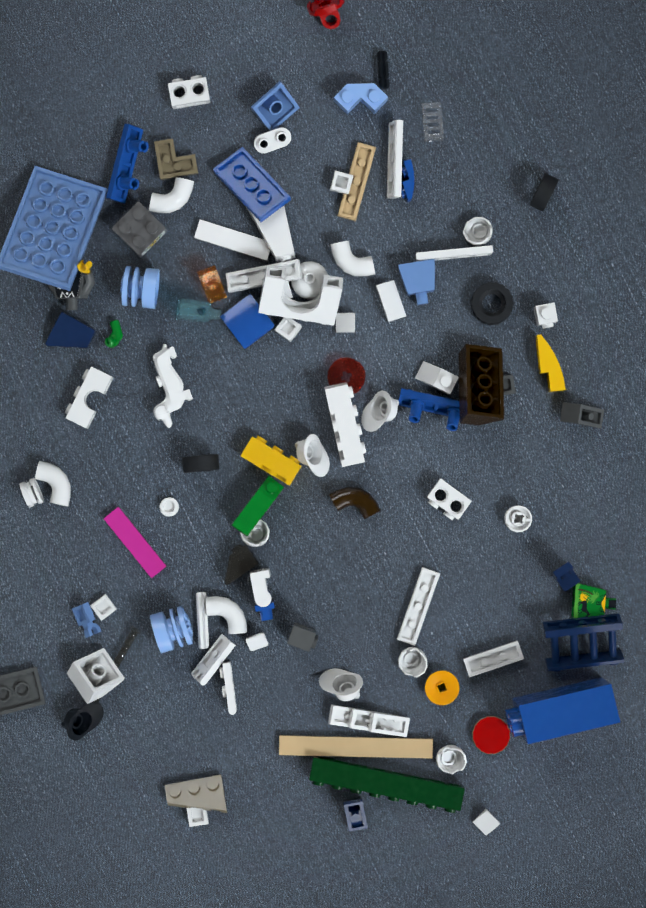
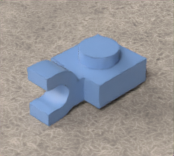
[72,602,102,638]

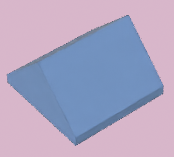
[251,81,300,131]

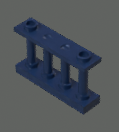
[543,613,625,672]

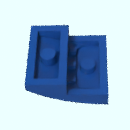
[220,294,275,349]

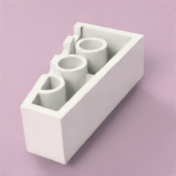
[324,382,366,467]

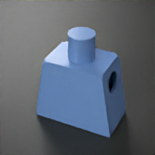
[398,259,435,305]

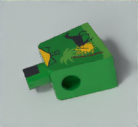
[571,583,616,619]

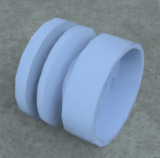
[120,266,160,309]
[150,605,193,653]

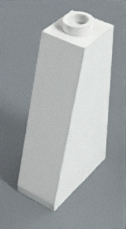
[246,206,295,262]

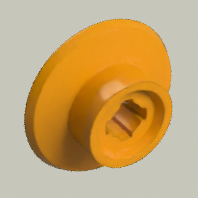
[425,671,459,705]

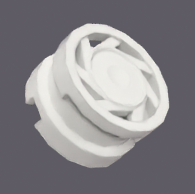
[19,478,44,508]
[504,505,532,532]

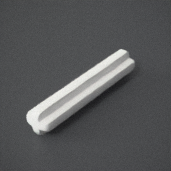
[196,592,209,649]

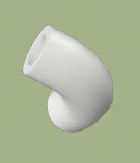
[149,177,194,213]
[330,241,375,276]
[35,461,71,507]
[206,596,247,634]

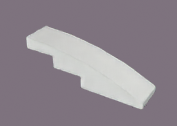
[328,704,410,737]

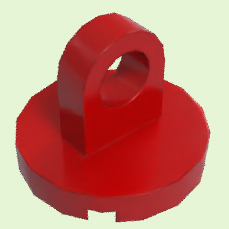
[307,0,345,29]

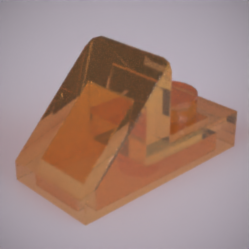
[197,265,227,304]

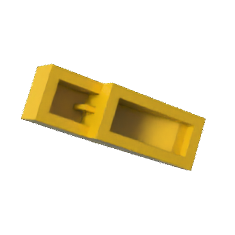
[535,334,566,392]

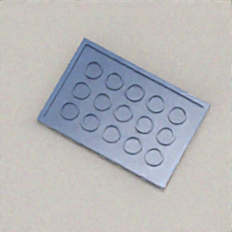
[0,166,108,291]

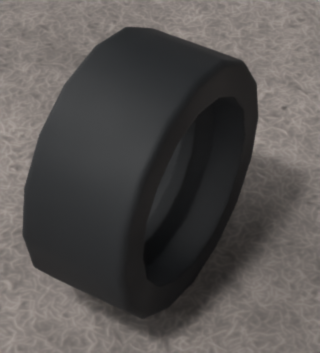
[530,173,559,212]
[182,454,220,473]

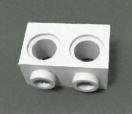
[168,75,210,109]
[427,479,472,521]

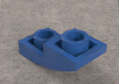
[401,159,414,202]

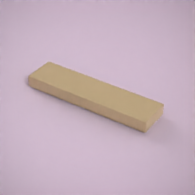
[337,142,376,221]

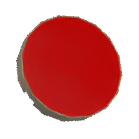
[472,716,510,754]

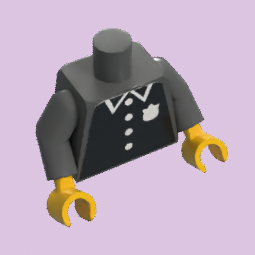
[47,260,95,310]

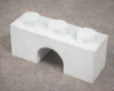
[65,367,114,429]

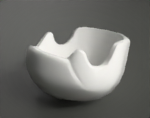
[463,217,493,246]
[240,519,270,547]
[398,647,427,678]
[436,745,467,774]

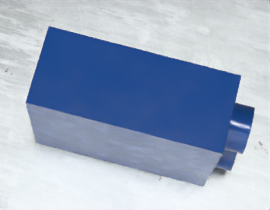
[505,677,620,744]

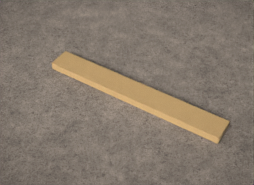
[279,735,433,759]

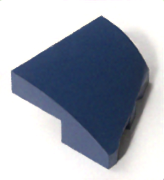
[45,312,97,348]

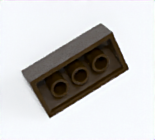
[458,344,504,425]

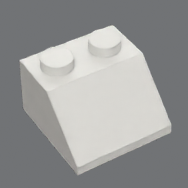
[67,648,125,704]

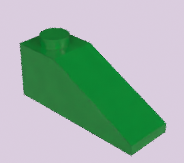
[232,476,284,537]

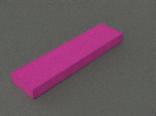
[104,507,166,578]

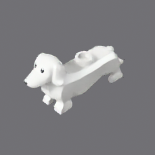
[153,344,193,429]

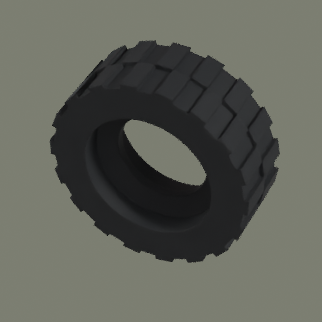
[471,282,514,325]

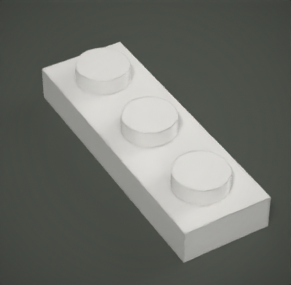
[463,640,524,677]

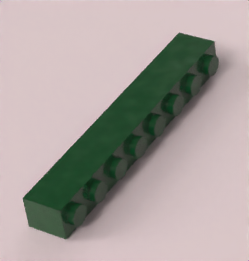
[309,756,465,813]

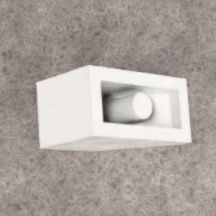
[415,361,459,395]

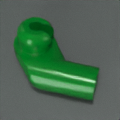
[105,320,123,348]

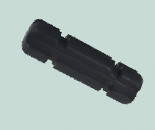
[377,51,389,89]

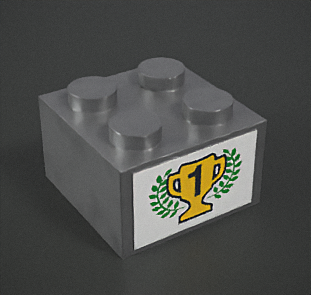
[112,201,167,258]

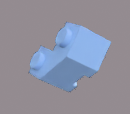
[334,83,388,114]

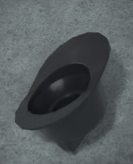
[61,702,104,741]

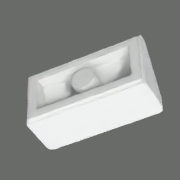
[376,280,406,322]

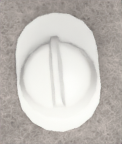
[361,390,399,432]
[295,434,330,477]
[319,668,363,701]

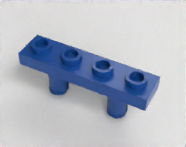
[106,124,149,204]
[398,388,460,431]

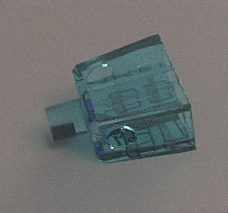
[175,298,221,323]

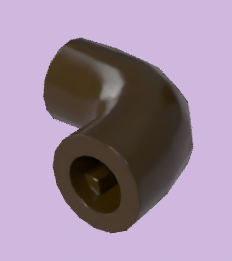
[329,487,381,519]

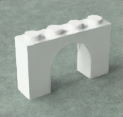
[258,265,343,325]

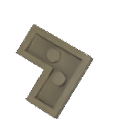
[154,138,198,180]

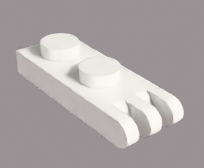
[191,634,236,685]
[219,661,237,715]

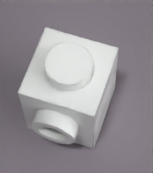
[534,302,558,329]

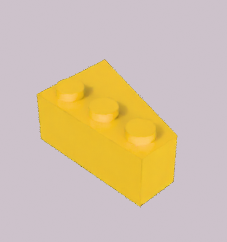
[241,436,302,486]

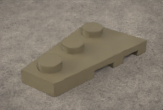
[165,775,227,813]

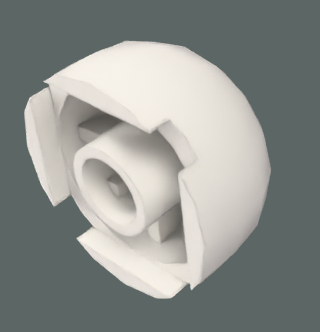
[291,261,328,300]

